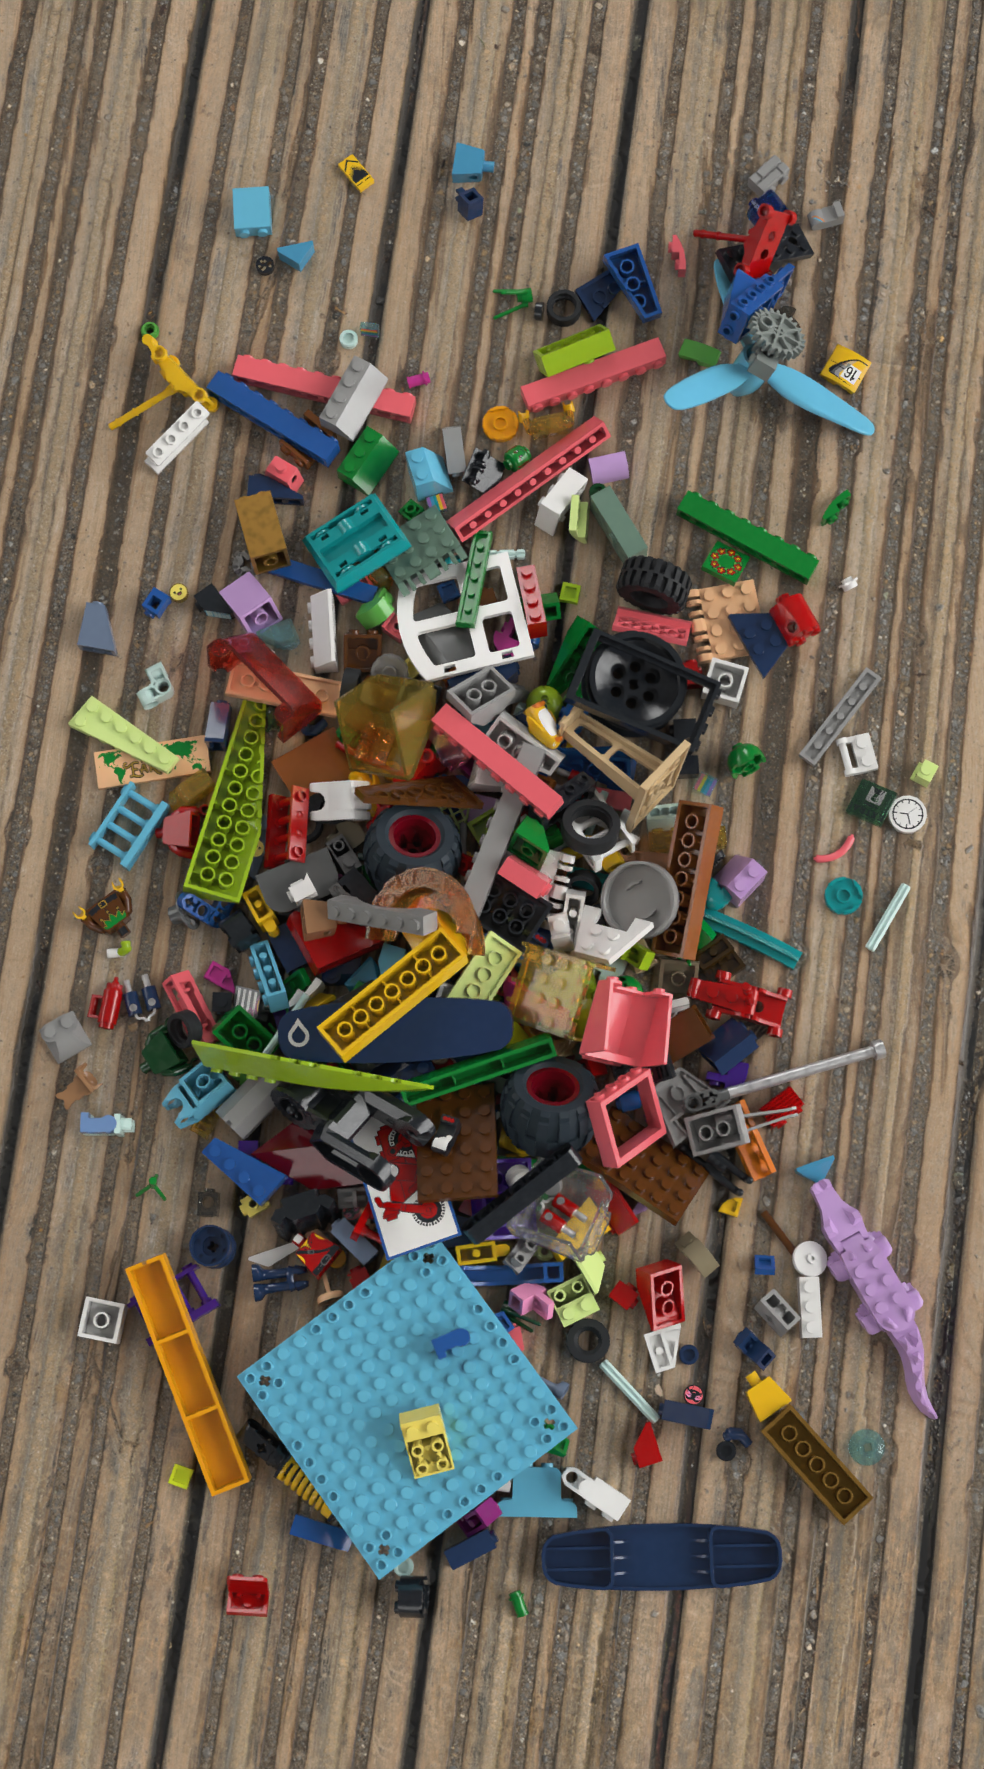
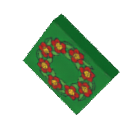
[701,540,750,586]

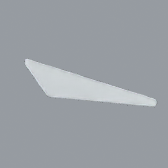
[248,1237,308,1267]

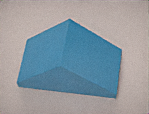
[277,240,315,272]

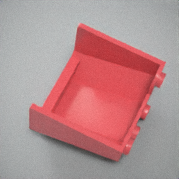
[579,976,673,1068]

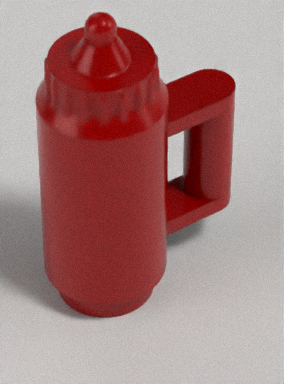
[87,977,123,1030]

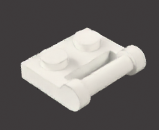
[835,732,878,777]

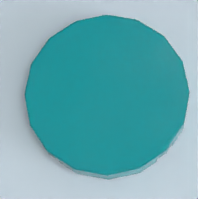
[824,877,863,915]

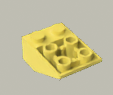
[399,1403,455,1479]

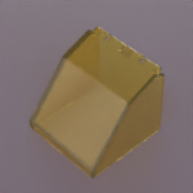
[334,674,436,781]

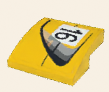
[820,344,871,394]

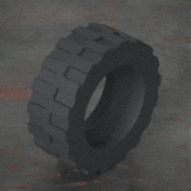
[566,1318,610,1363]

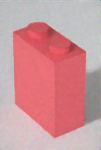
[498,855,552,899]

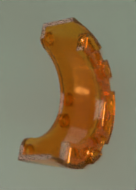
[365,867,485,956]

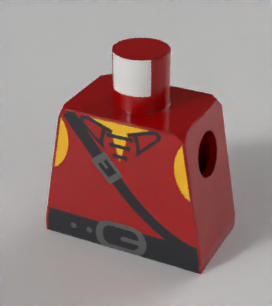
[292,1232,342,1280]

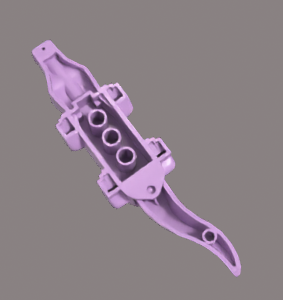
[810,1179,938,1420]

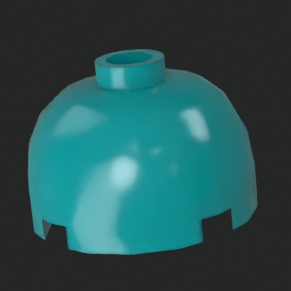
[705,877,732,911]

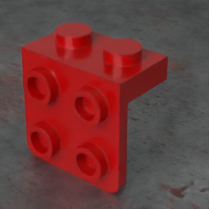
[226,1574,270,1617]

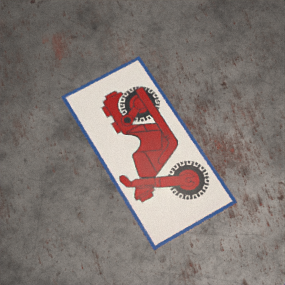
[351,1101,462,1261]

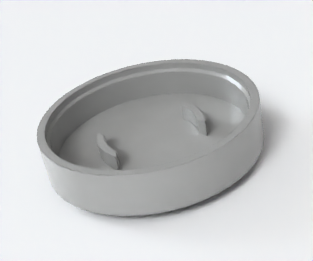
[601,861,679,939]

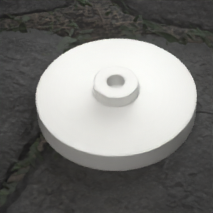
[792,1241,827,1277]

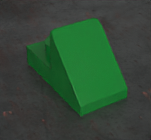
[283,968,312,1002]

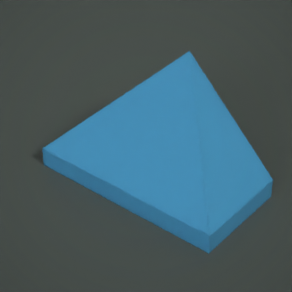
[344,956,380,992]
[795,1155,835,1183]

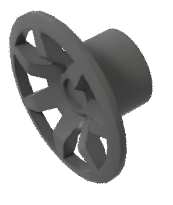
[168,890,200,930]

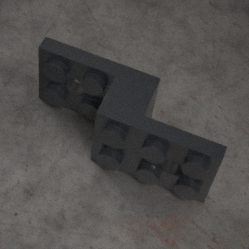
[715,223,814,283]

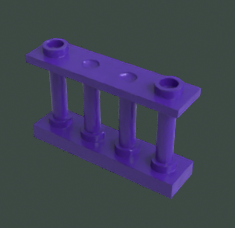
[126,1263,221,1347]

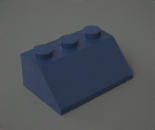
[370,1060,437,1099]

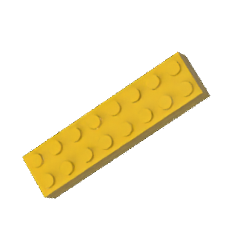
[317,927,469,1063]

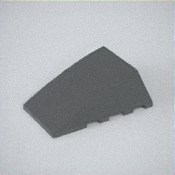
[413,602,494,684]

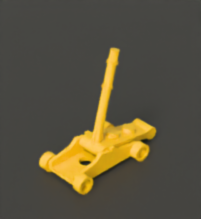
[108,334,219,430]

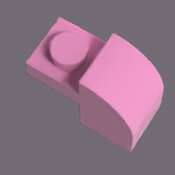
[508,1283,554,1321]

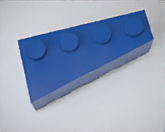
[202,1138,289,1206]

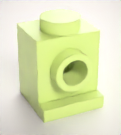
[910,759,939,788]

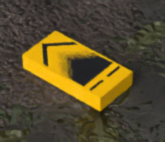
[338,154,375,193]

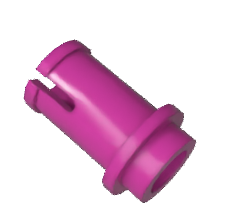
[407,371,431,389]

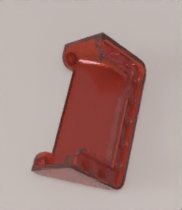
[206,632,322,744]

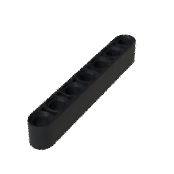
[461,1143,583,1245]

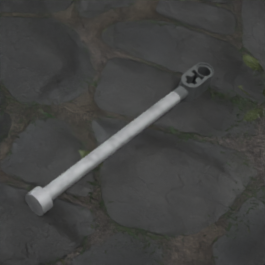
[682,1039,886,1114]

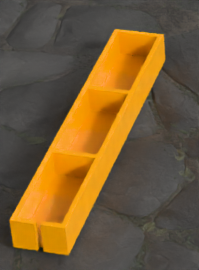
[125,1252,252,1497]

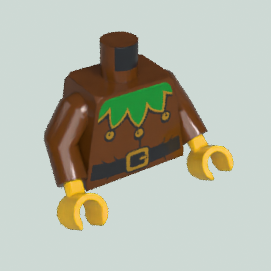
[72,878,133,938]

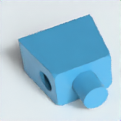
[452,143,495,183]

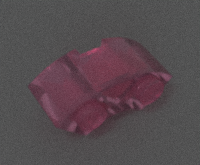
[428,723,470,772]

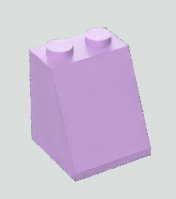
[219,571,283,639]
[713,855,767,908]

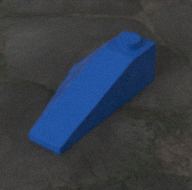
[558,746,637,791]

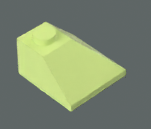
[574,1248,606,1296]

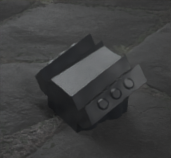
[270,1189,342,1242]

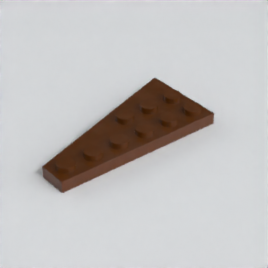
[354,775,484,809]

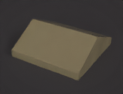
[658,958,700,999]

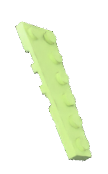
[68,696,179,774]

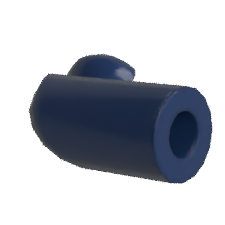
[300,718,329,736]
[722,1427,753,1448]

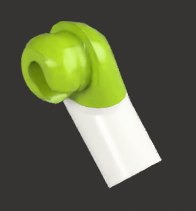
[107,940,132,958]

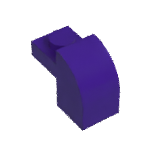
[705,1062,749,1089]

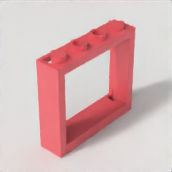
[585,1066,667,1168]

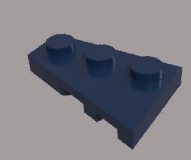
[574,270,621,323]

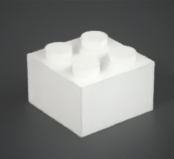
[701,657,749,709]
[77,1296,128,1344]

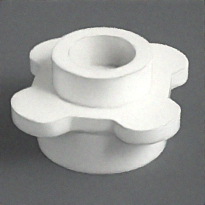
[838,576,858,592]

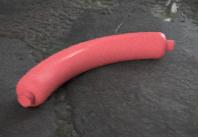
[813,834,855,863]

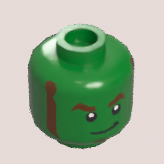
[503,445,531,472]

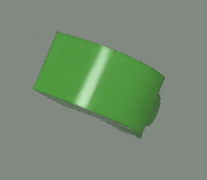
[355,586,395,630]

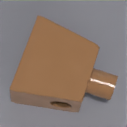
[300,899,346,941]

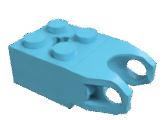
[162,1062,236,1129]

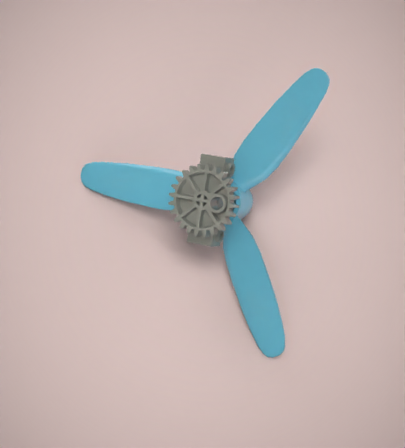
[663,259,875,436]

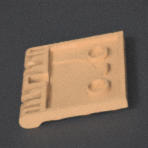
[686,579,761,664]

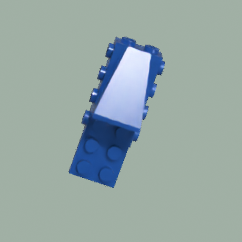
[718,263,795,344]

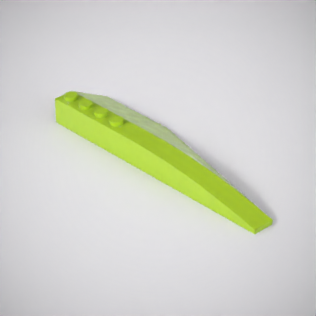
[183,699,266,904]
[191,1040,434,1092]

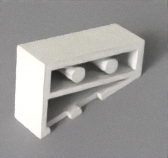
[534,467,588,536]

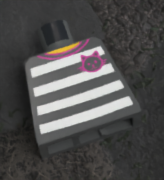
[233,985,275,1023]

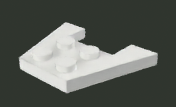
[574,905,654,965]

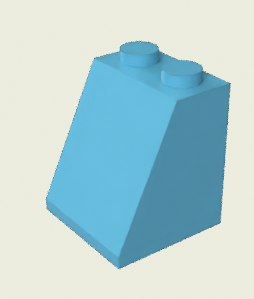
[405,447,453,502]

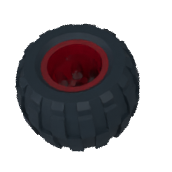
[363,805,462,904]
[500,1055,600,1158]

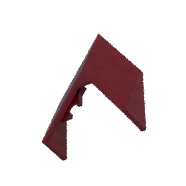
[250,1123,364,1190]

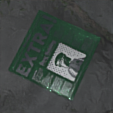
[846,778,898,828]

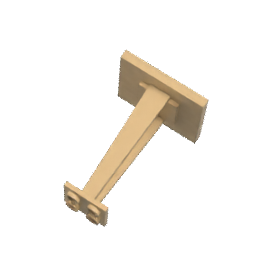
[557,706,691,833]

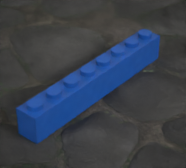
[206,370,341,468]

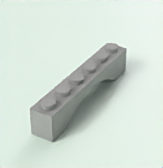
[327,895,438,936]

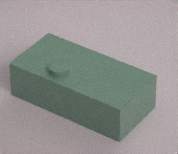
[590,485,648,563]

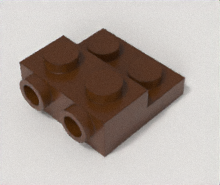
[344,629,382,672]

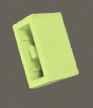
[546,1274,600,1328]

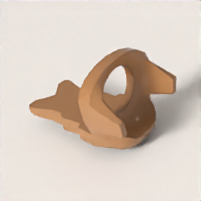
[55,1062,103,1110]

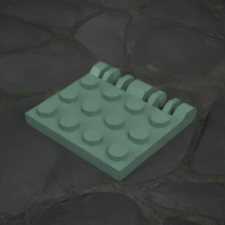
[376,505,468,597]

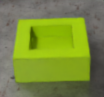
[559,582,581,605]

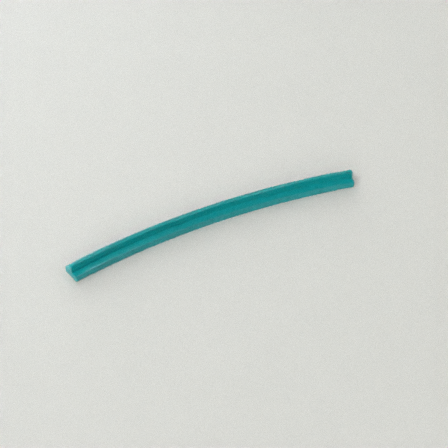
[566,865,803,970]

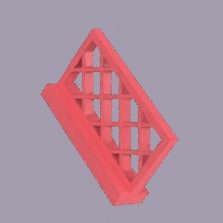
[612,606,692,646]

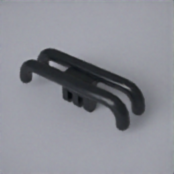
[680,1144,753,1196]

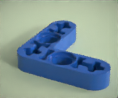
[177,892,235,928]

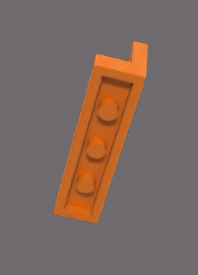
[733,1099,776,1182]

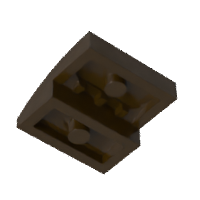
[695,934,746,982]

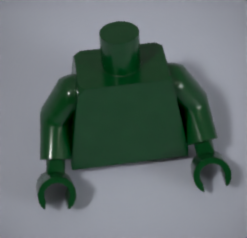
[140,1017,199,1077]

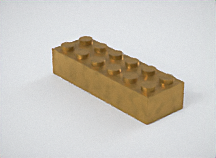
[759,1404,874,1525]

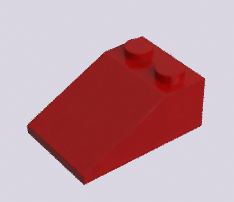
[636,1259,685,1331]

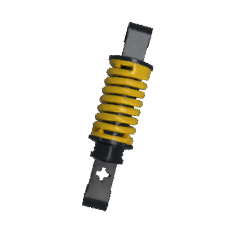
[236,1419,335,1522]

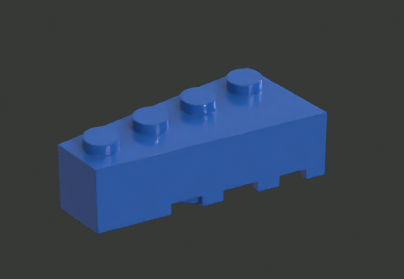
[602,243,662,324]

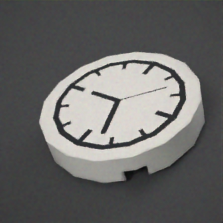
[888,796,927,834]

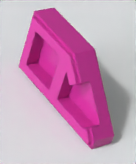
[203,961,235,995]

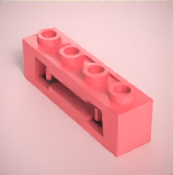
[162,970,219,1044]

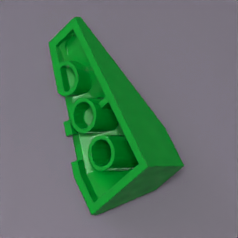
[546,615,602,694]

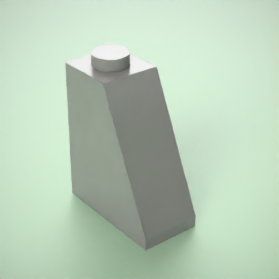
[442,425,466,477]

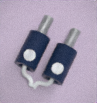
[123,974,161,1022]

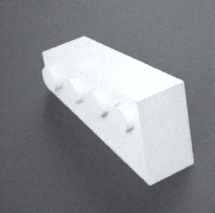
[485,710,566,776]

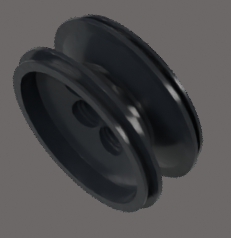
[581,631,687,738]

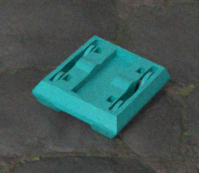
[302,493,412,594]

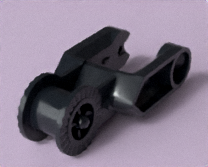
[270,1083,436,1192]

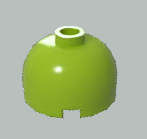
[526,685,563,719]

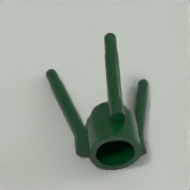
[500,1300,541,1333]

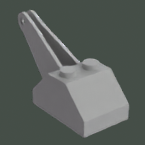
[446,665,529,726]
[684,1104,799,1157]

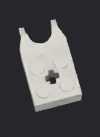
[561,1467,631,1522]

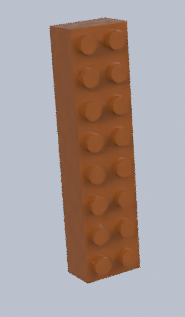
[651,800,724,961]

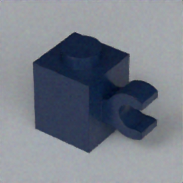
[455,187,484,221]

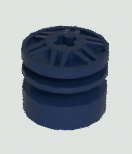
[189,1225,237,1269]

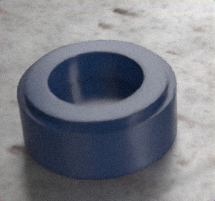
[679,1345,699,1365]

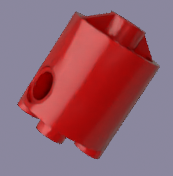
[769,593,821,647]

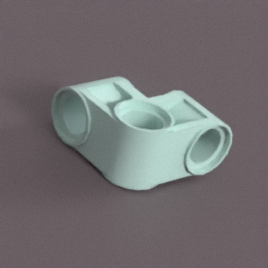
[136,661,174,710]

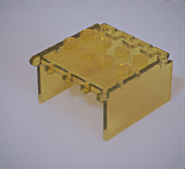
[506,941,616,1042]

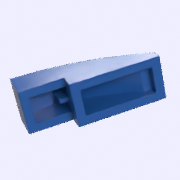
[289,1513,352,1552]

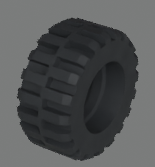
[616,555,692,615]

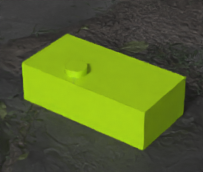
[533,324,616,377]

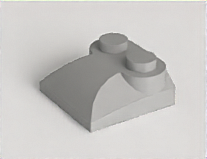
[39,1011,92,1064]

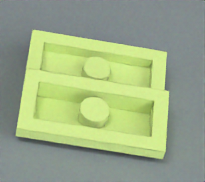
[569,495,590,544]

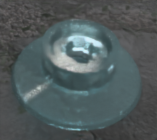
[849,1429,885,1466]

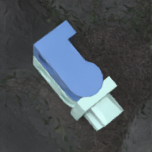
[80,1112,135,1137]

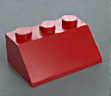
[585,1175,639,1236]

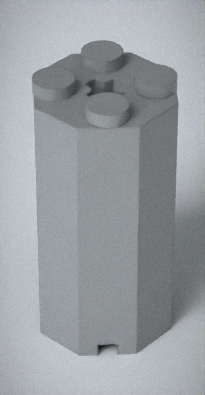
[216,1054,291,1140]

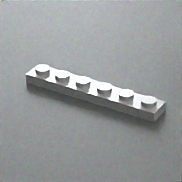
[799,667,882,767]

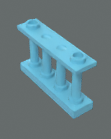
[88,781,171,871]

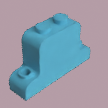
[497,1463,577,1518]

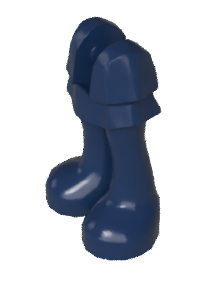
[251,1264,309,1302]

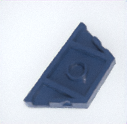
[728,613,788,679]

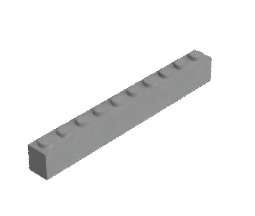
[450,742,546,931]

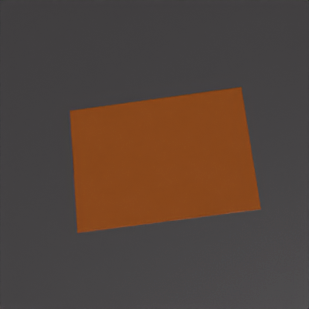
[271,726,362,797]

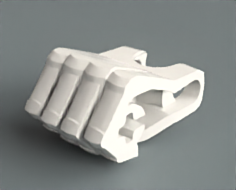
[309,780,371,821]

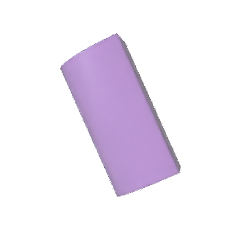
[588,451,629,484]

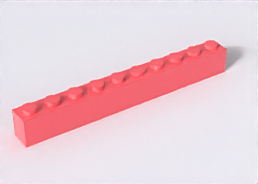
[232,354,416,424]
[446,416,611,543]

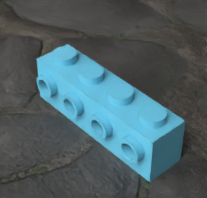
[248,940,290,1013]

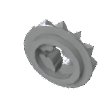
[232,549,257,577]

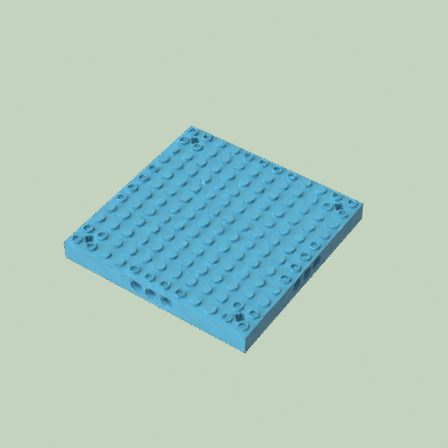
[237,1242,578,1580]

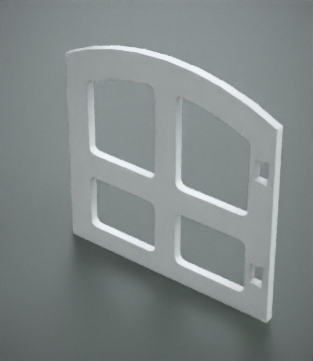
[397,551,535,683]

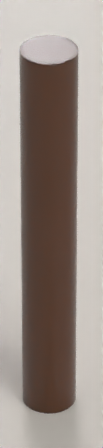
[760,1210,795,1256]

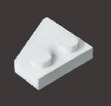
[644,1323,681,1373]

